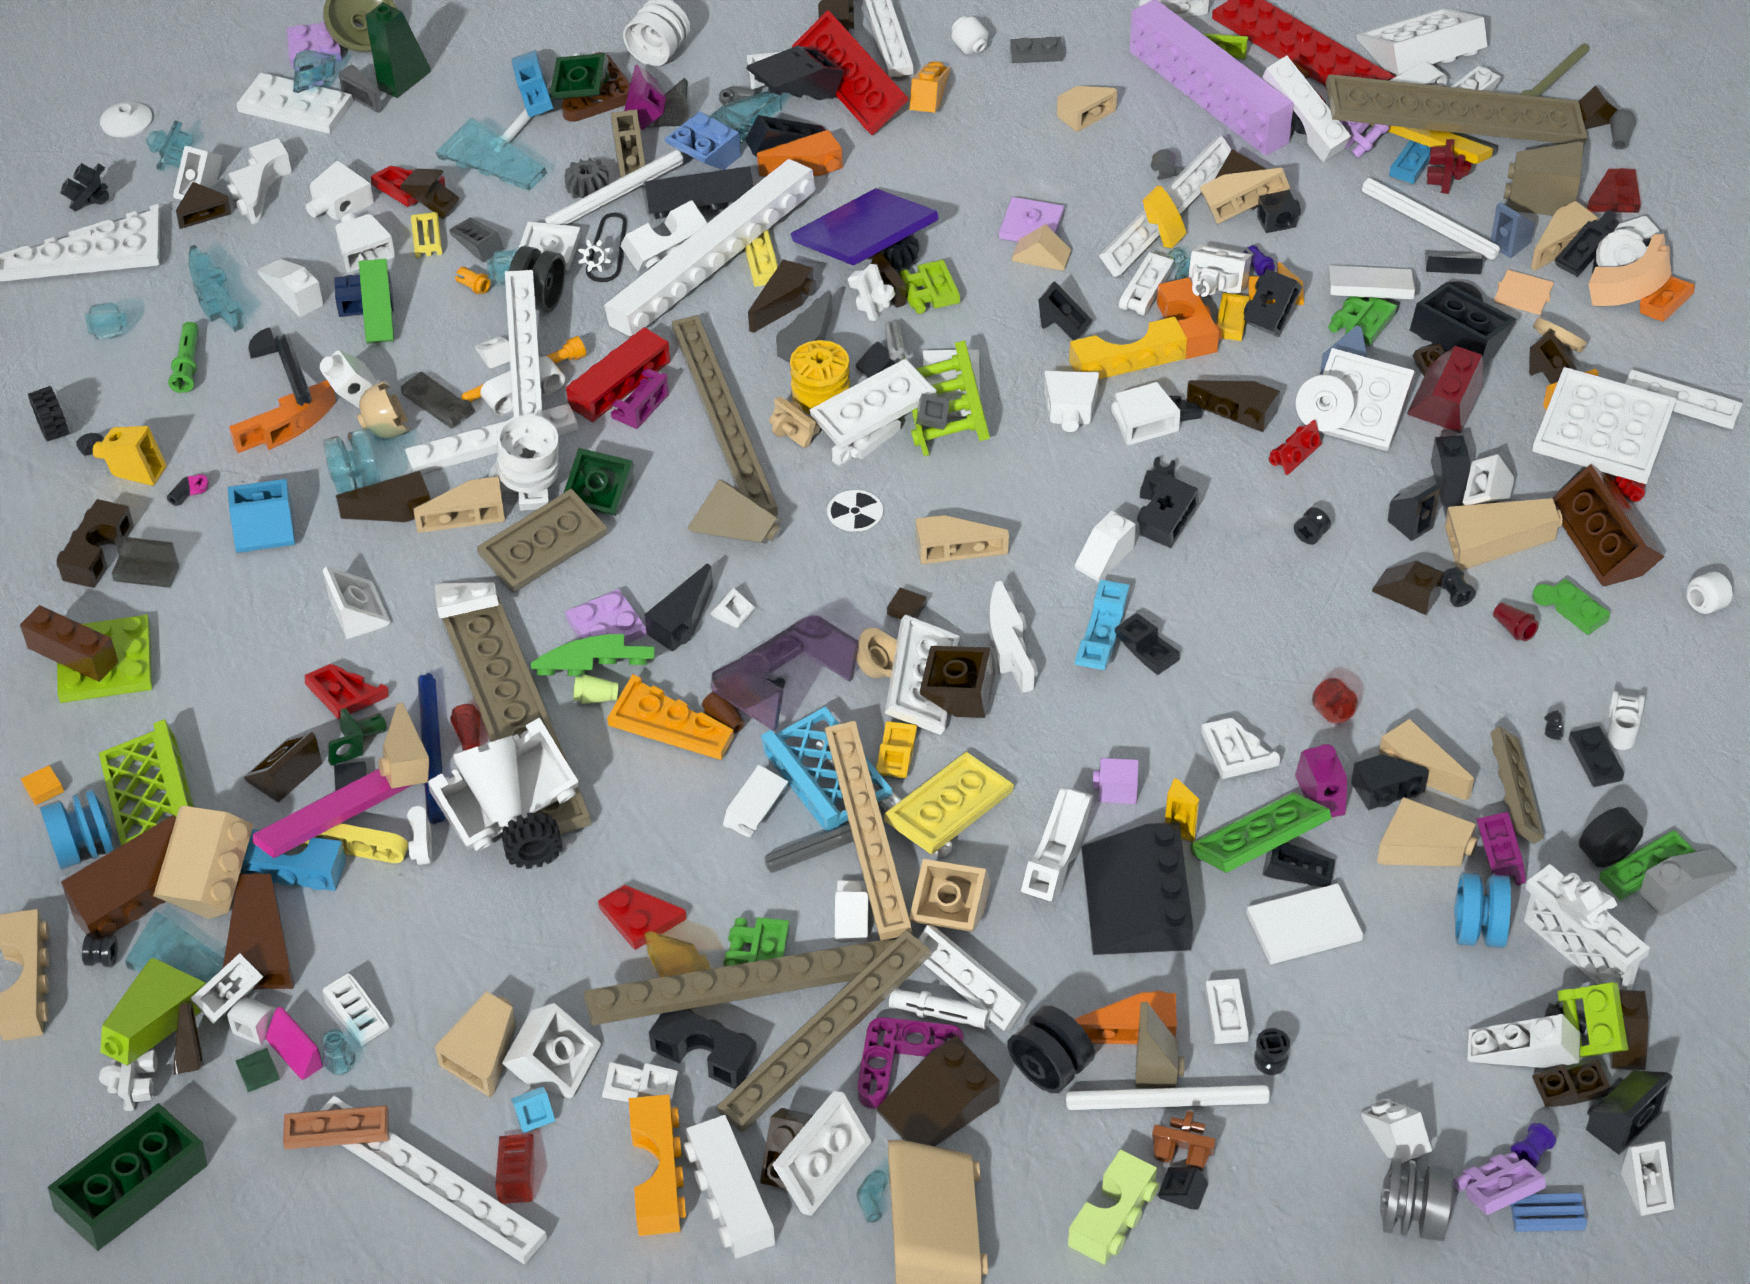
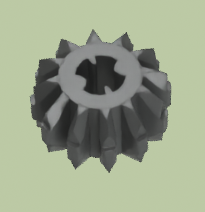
[564,158,609,199]

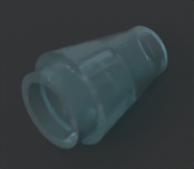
[322,1029,356,1075]

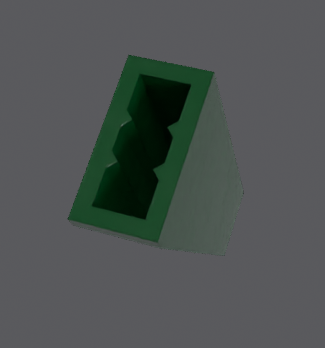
[365,2,431,99]

